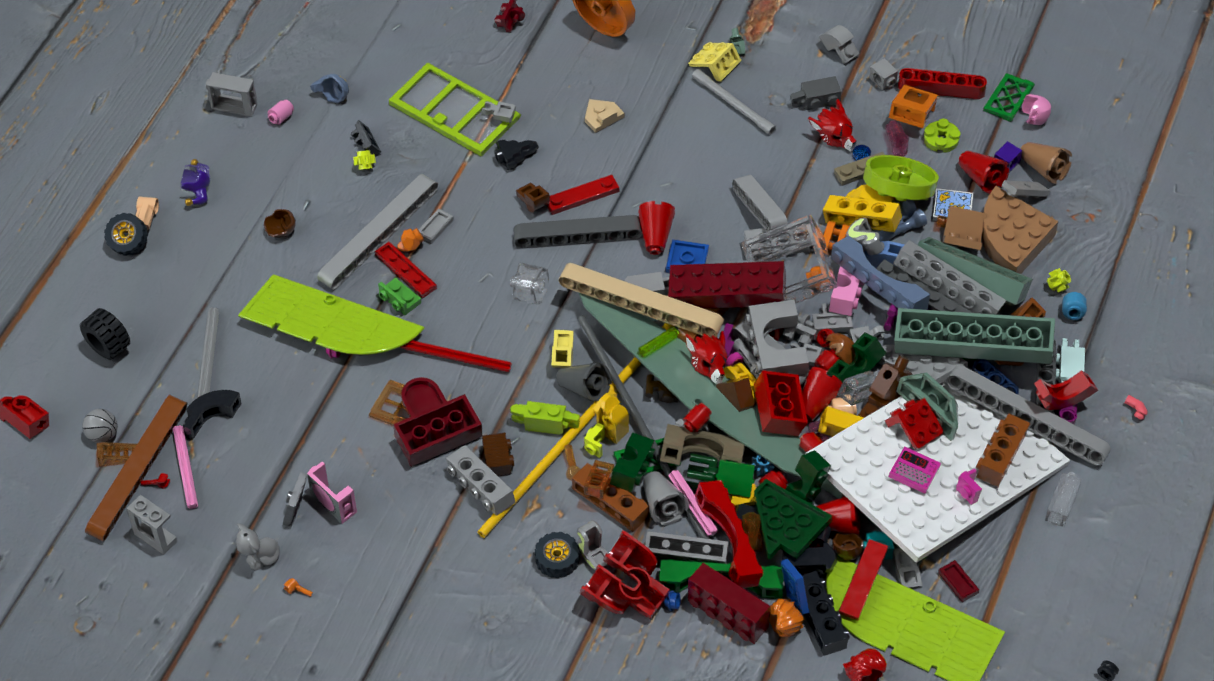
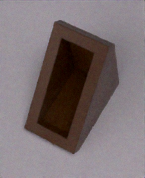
[716,378,755,412]

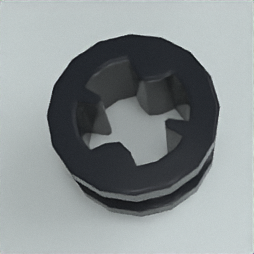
[1097,660,1119,681]

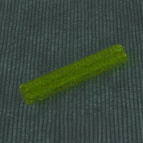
[637,327,679,358]

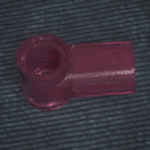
[885,120,909,157]

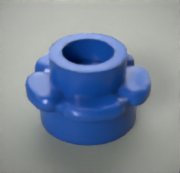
[664,591,681,611]

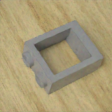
[206,72,258,117]

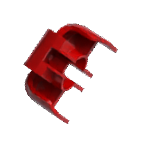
[579,530,670,618]

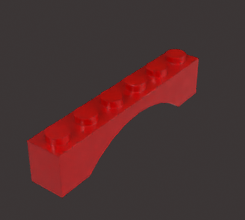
[695,480,763,588]

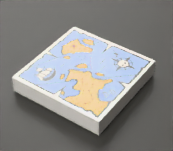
[933,188,973,222]

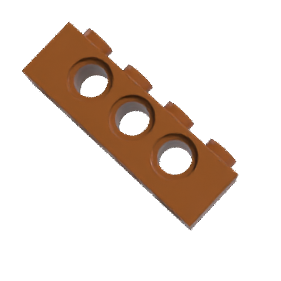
[976,413,1030,487]
[572,463,649,532]

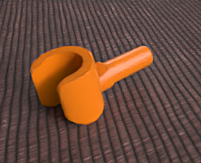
[284,578,313,597]

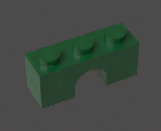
[827,332,886,394]
[610,432,656,492]
[785,450,831,505]

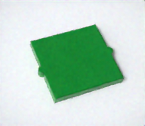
[716,460,755,497]

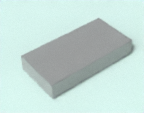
[419,208,454,244]

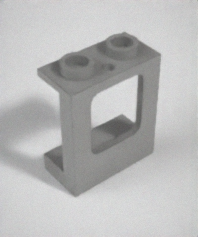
[127,495,177,555]

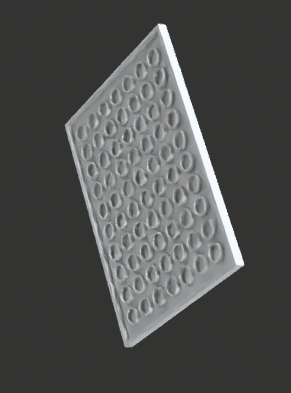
[806,380,1070,563]

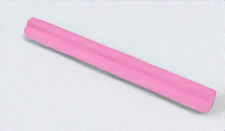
[173,425,198,509]

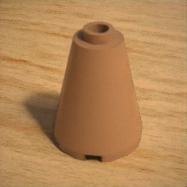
[1021,142,1072,184]

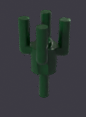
[686,454,719,491]

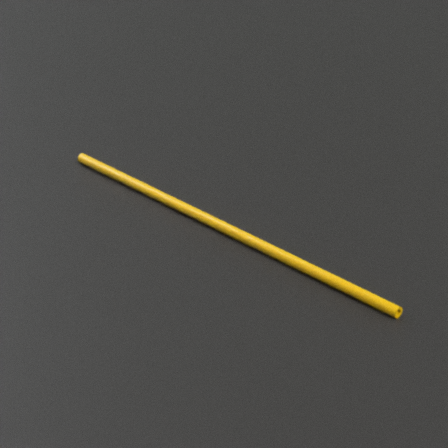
[477,323,675,538]

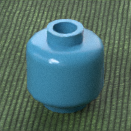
[1062,292,1087,320]

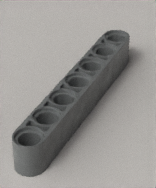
[513,215,642,248]

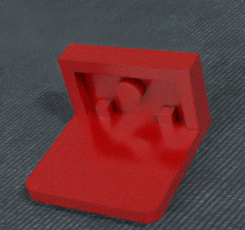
[885,398,943,449]

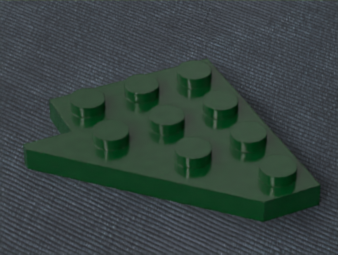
[754,479,832,559]

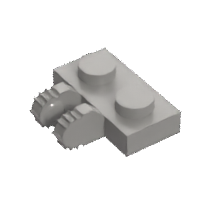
[812,303,853,334]

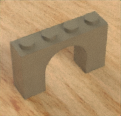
[660,424,744,465]

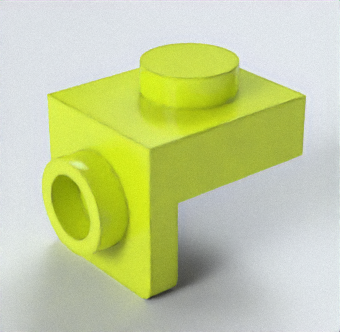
[584,422,605,458]

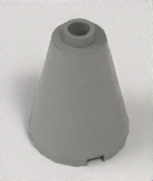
[643,471,689,525]

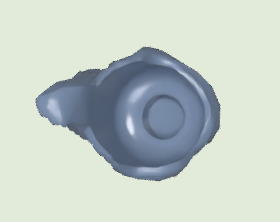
[310,74,349,103]

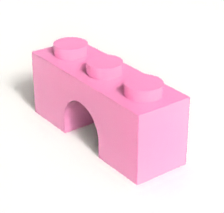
[829,266,864,316]

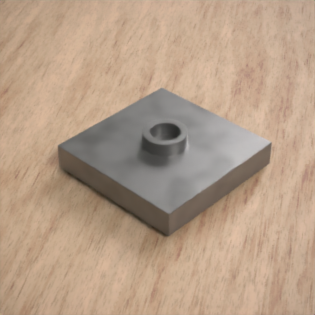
[283,472,307,526]

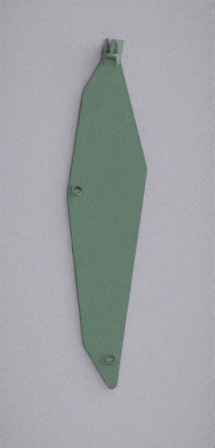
[578,292,844,499]

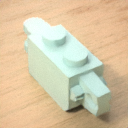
[1056,338,1085,384]

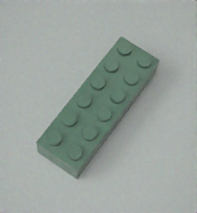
[918,237,1033,306]

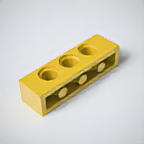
[822,195,902,232]

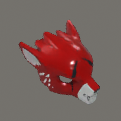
[808,99,856,152]
[685,331,728,384]

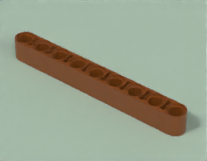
[85,395,188,541]

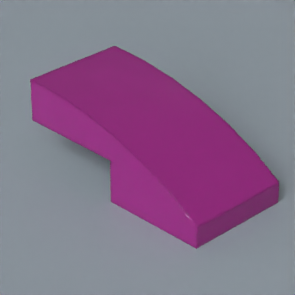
[723,323,735,367]

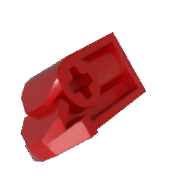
[0,395,49,439]

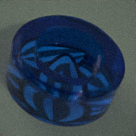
[853,145,871,161]

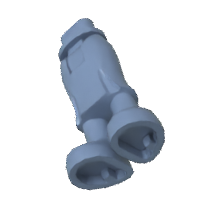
[872,199,927,242]

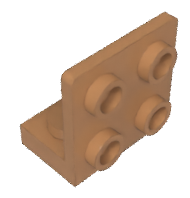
[942,206,986,250]

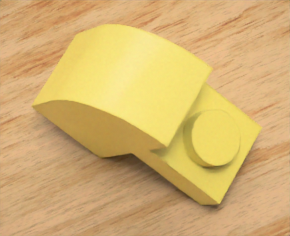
[551,330,574,368]

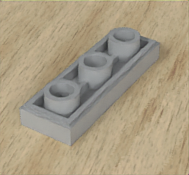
[1002,180,1050,198]

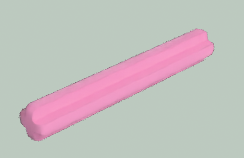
[669,470,718,536]

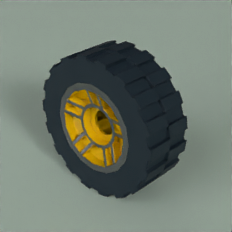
[104,213,148,256]
[535,532,580,578]

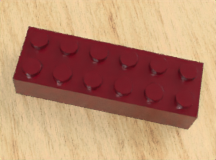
[668,261,786,308]

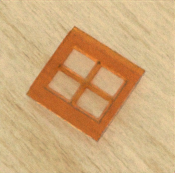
[369,380,406,425]

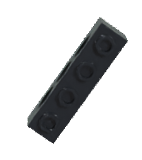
[802,571,850,656]

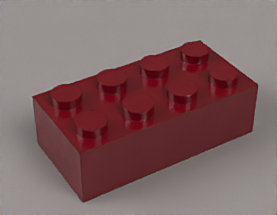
[688,563,770,644]

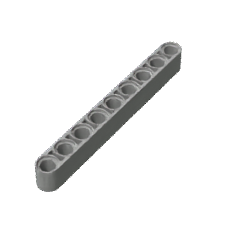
[317,174,438,290]
[946,365,1111,465]

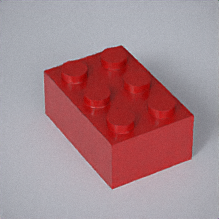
[754,370,808,436]

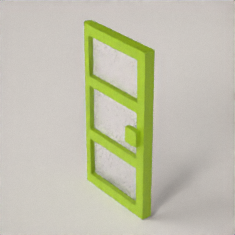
[389,63,521,157]

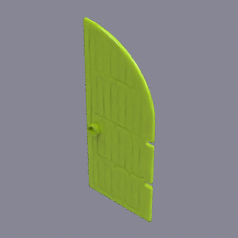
[238,274,424,355]
[826,555,1005,681]

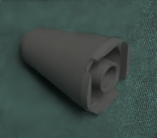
[556,363,611,401]

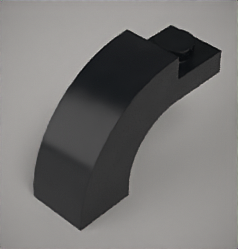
[183,390,242,440]

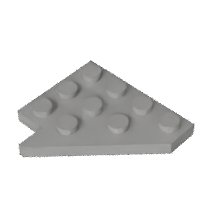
[878,345,968,384]

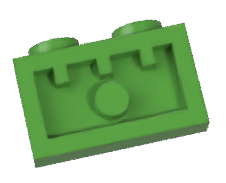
[378,277,422,315]

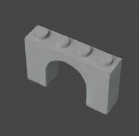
[746,300,809,375]

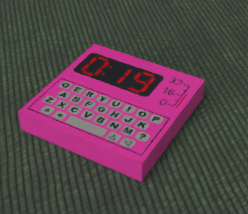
[888,446,941,494]

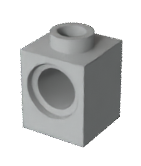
[869,58,898,91]

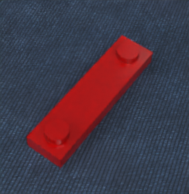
[547,175,620,215]

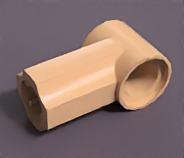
[136,196,159,230]

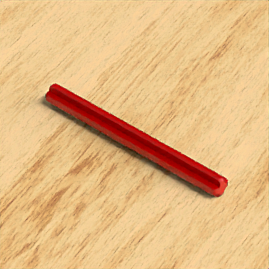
[401,340,512,372]

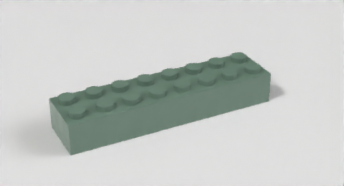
[894,308,1055,364]

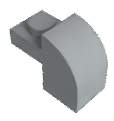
[819,25,859,64]

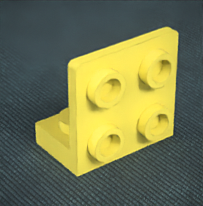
[688,42,741,81]

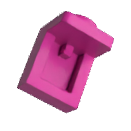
[956,469,982,505]

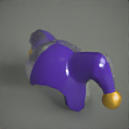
[180,159,210,206]

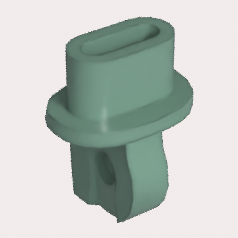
[729,28,745,55]

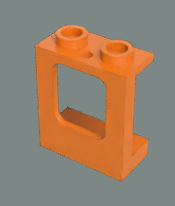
[889,85,938,128]

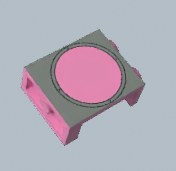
[307,462,357,524]

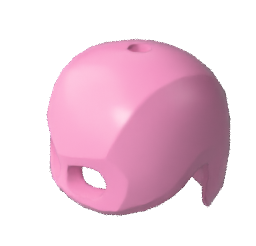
[1022,94,1051,125]

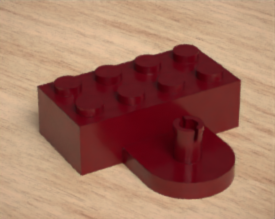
[393,377,482,467]

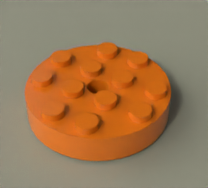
[572,0,636,37]

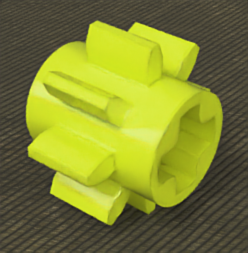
[353,150,376,170]
[1047,268,1071,293]

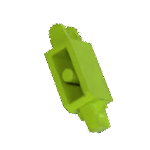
[510,401,580,435]

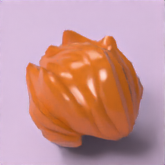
[769,599,804,637]

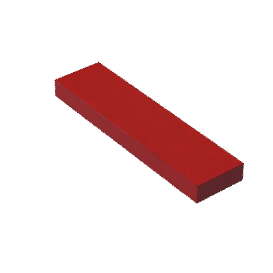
[375,242,437,299]
[839,539,888,621]

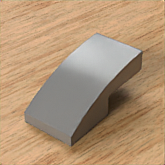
[893,548,922,588]

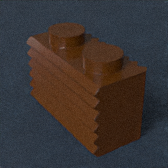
[482,432,514,476]

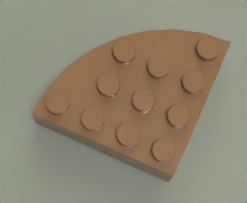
[982,186,1058,274]

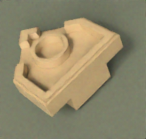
[585,99,625,133]

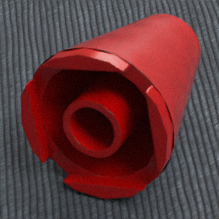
[959,151,1009,194]
[638,201,675,255]
[802,367,844,422]
[816,496,861,534]

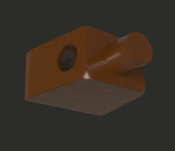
[869,355,913,401]

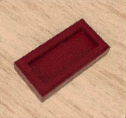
[938,560,979,603]

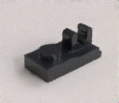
[351,120,381,156]

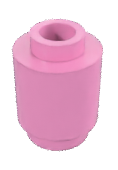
[268,100,294,125]

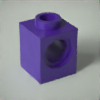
[994,141,1022,173]

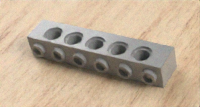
[893,240,1006,315]

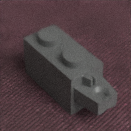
[790,76,842,110]

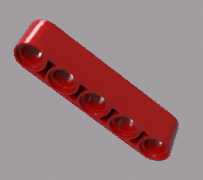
[898,68,987,99]

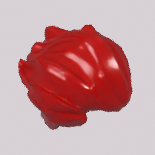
[843,648,887,681]

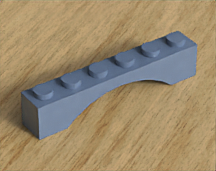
[831,236,930,310]

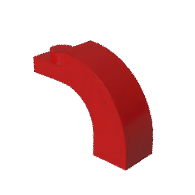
[1034,370,1098,410]

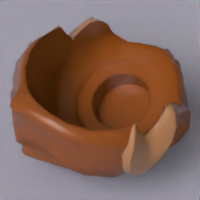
[826,333,855,364]

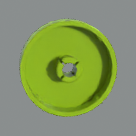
[863,155,939,201]

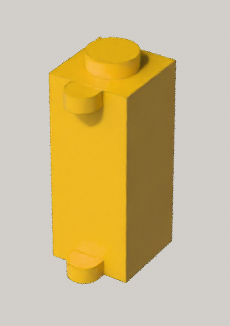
[818,406,864,437]

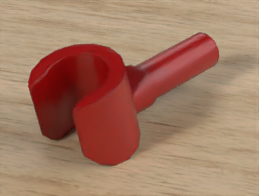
[141,473,170,489]

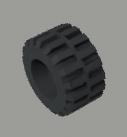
[80,308,130,360]

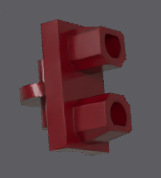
[494,0,525,32]

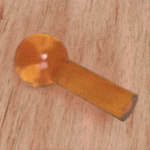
[564,445,580,481]

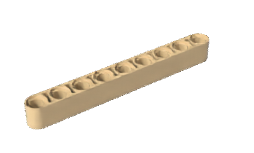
[558,263,724,338]

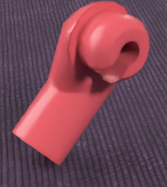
[1124,395,1148,420]

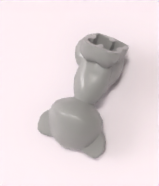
[236,523,280,570]

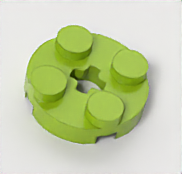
[924,118,961,152]

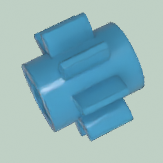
[751,455,775,476]

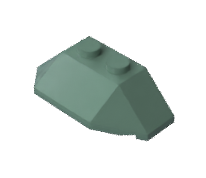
[896,372,958,441]

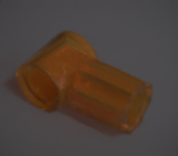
[742,512,762,552]

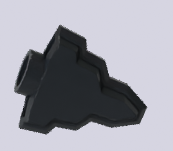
[494,140,539,169]

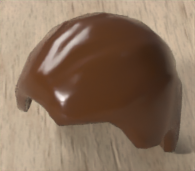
[264,209,296,238]
[832,533,864,561]

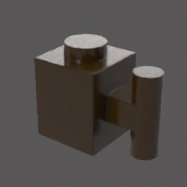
[645,374,678,403]

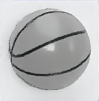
[82,409,118,443]

